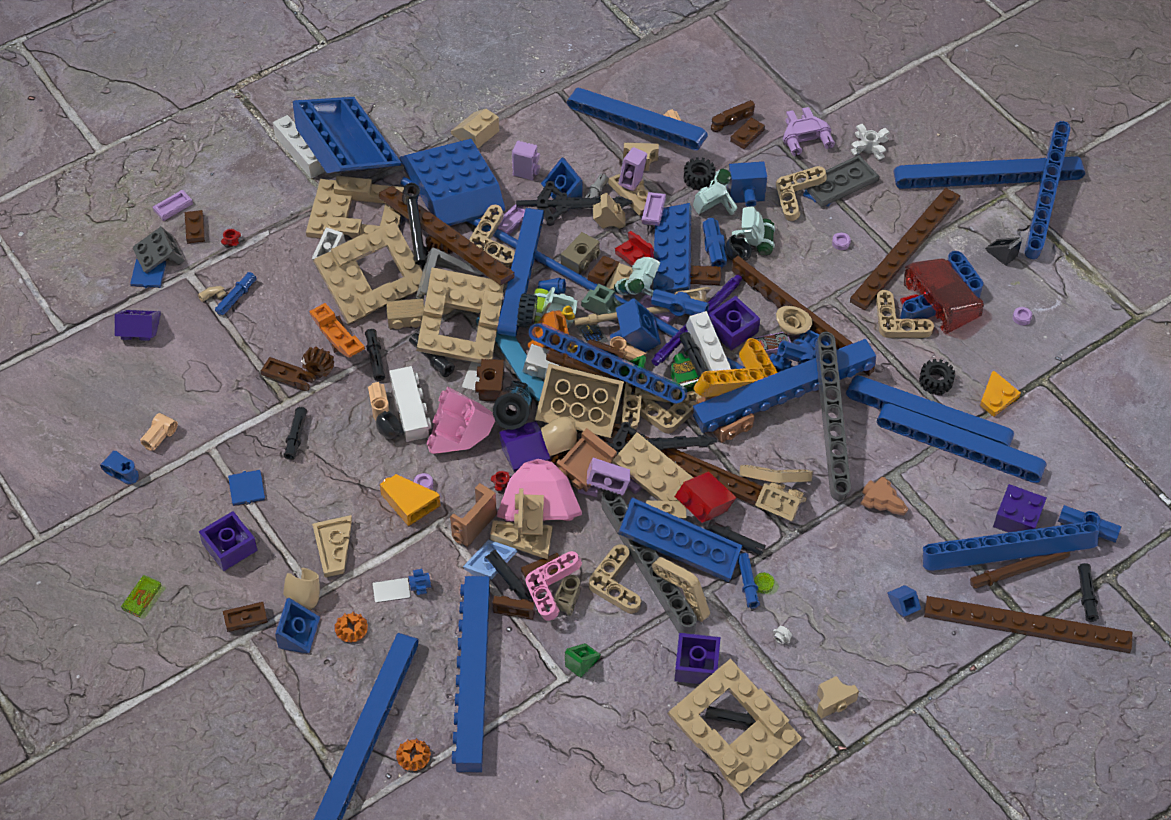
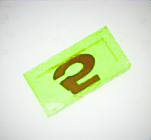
[121,575,162,618]

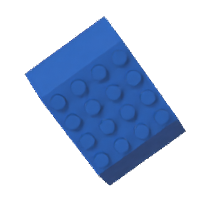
[293,97,401,173]
[399,139,505,226]

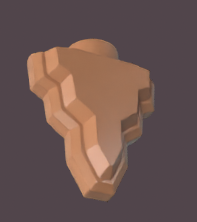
[861,477,908,516]

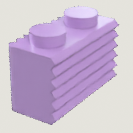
[512,140,540,180]
[618,147,647,191]
[586,458,630,496]

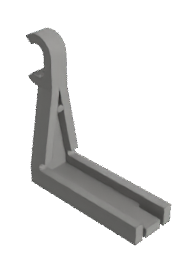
[416,248,483,300]

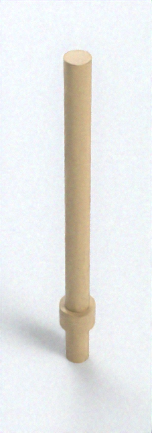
[574,306,670,326]

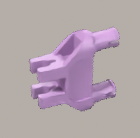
[783,107,835,156]

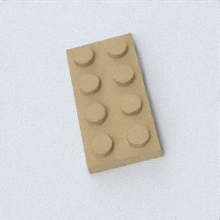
[612,433,693,501]

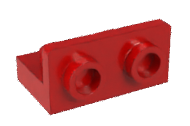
[615,231,654,266]

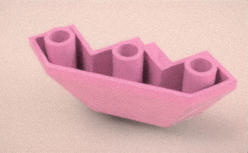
[427,387,495,454]
[497,459,582,522]

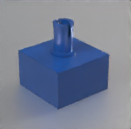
[727,161,767,207]
[610,298,661,352]

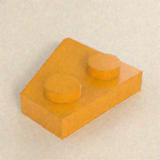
[980,371,1021,417]

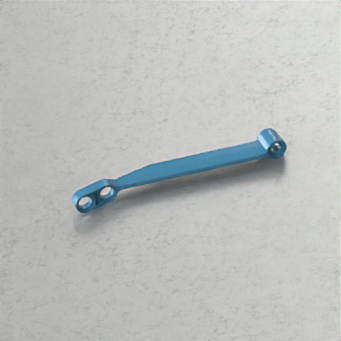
[476,316,578,431]

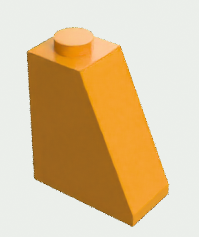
[380,474,441,526]

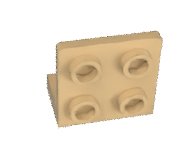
[755,482,807,521]
[514,488,544,536]

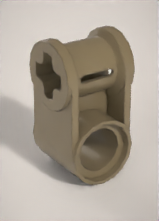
[554,574,580,616]

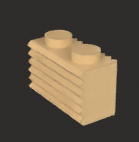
[386,298,424,329]

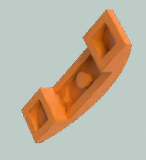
[309,303,365,358]

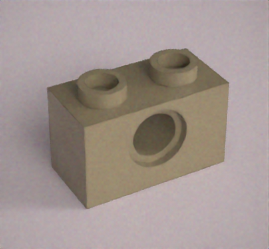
[561,232,600,274]

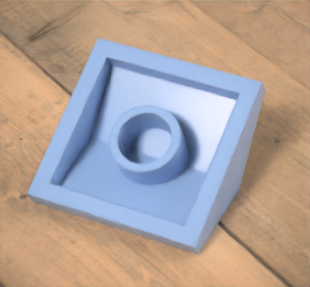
[463,539,517,579]

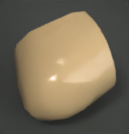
[541,417,577,456]
[283,567,320,610]

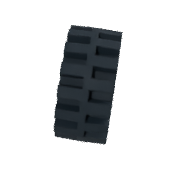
[517,293,538,328]

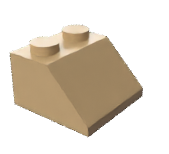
[450,109,499,149]

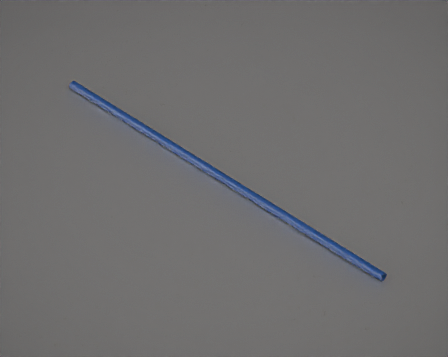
[400,177,745,369]

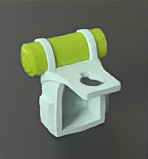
[534,287,577,328]

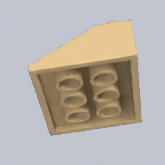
[535,364,624,438]

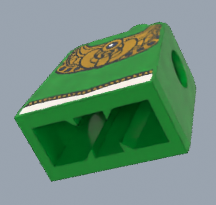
[671,353,708,399]

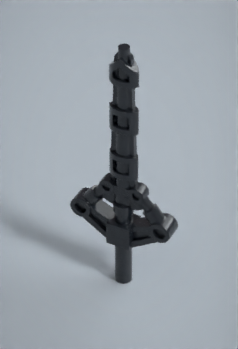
[516,181,632,226]
[607,422,717,455]

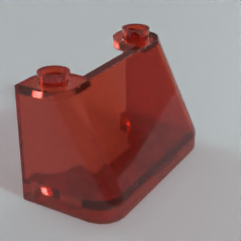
[903,258,984,335]

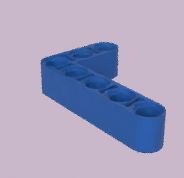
[900,251,983,319]

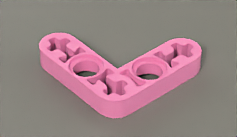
[525,551,582,621]

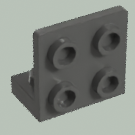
[133,226,185,273]

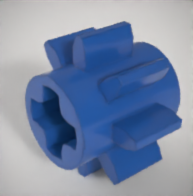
[770,353,792,372]
[408,569,431,595]

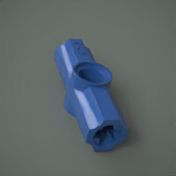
[703,218,727,269]
[651,289,709,316]
[777,340,816,365]
[1058,505,1122,543]

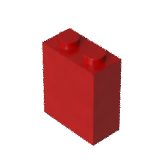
[674,471,737,523]

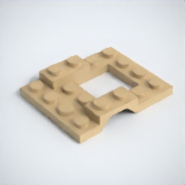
[306,176,404,239]
[313,221,423,325]
[416,267,504,363]
[667,658,802,795]

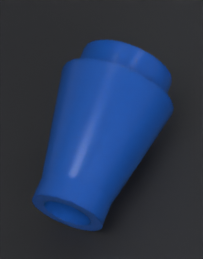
[538,277,566,295]

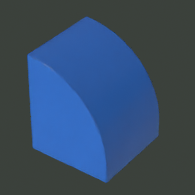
[887,585,921,617]

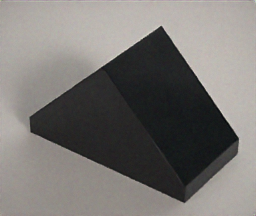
[985,237,1022,266]

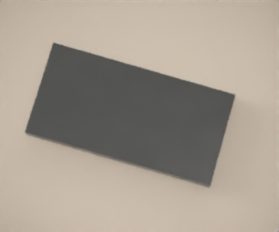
[802,155,880,208]

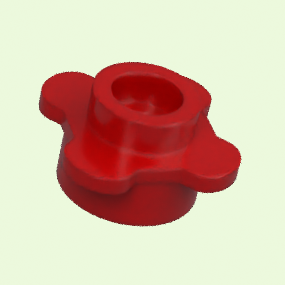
[221,229,241,246]
[491,471,510,491]

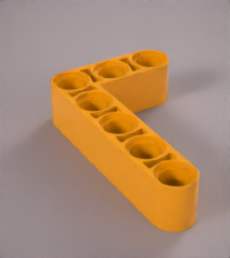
[694,338,778,397]

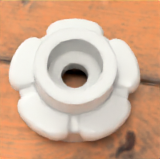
[773,626,792,645]

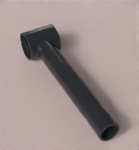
[402,183,427,265]

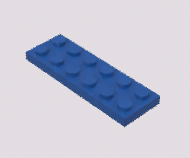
[653,203,691,294]
[618,497,742,582]

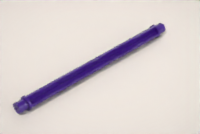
[652,275,742,366]

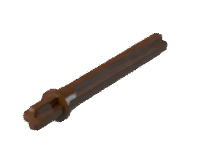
[546,350,635,393]
[970,551,1071,589]

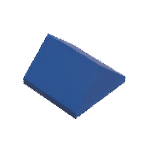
[541,157,583,199]
[275,598,320,654]

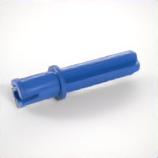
[215,272,257,316]
[738,553,760,609]

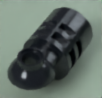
[493,381,532,430]

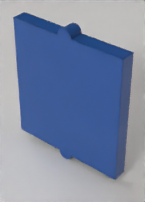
[130,259,166,288]
[228,470,265,506]

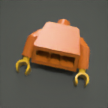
[528,306,578,354]

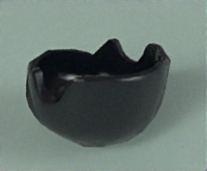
[725,234,752,261]
[376,411,404,440]

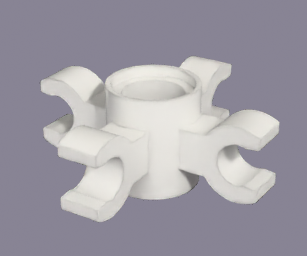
[851,124,890,160]

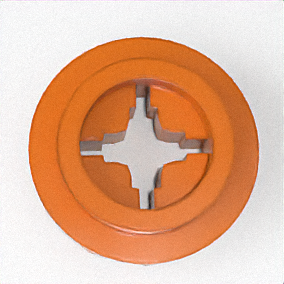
[334,612,368,642]
[396,738,431,771]

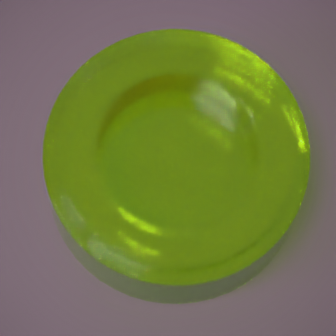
[754,572,774,594]

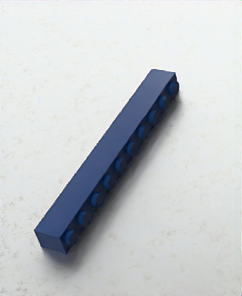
[693,339,876,433]
[452,576,490,772]

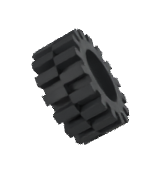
[683,157,716,190]
[919,359,955,395]

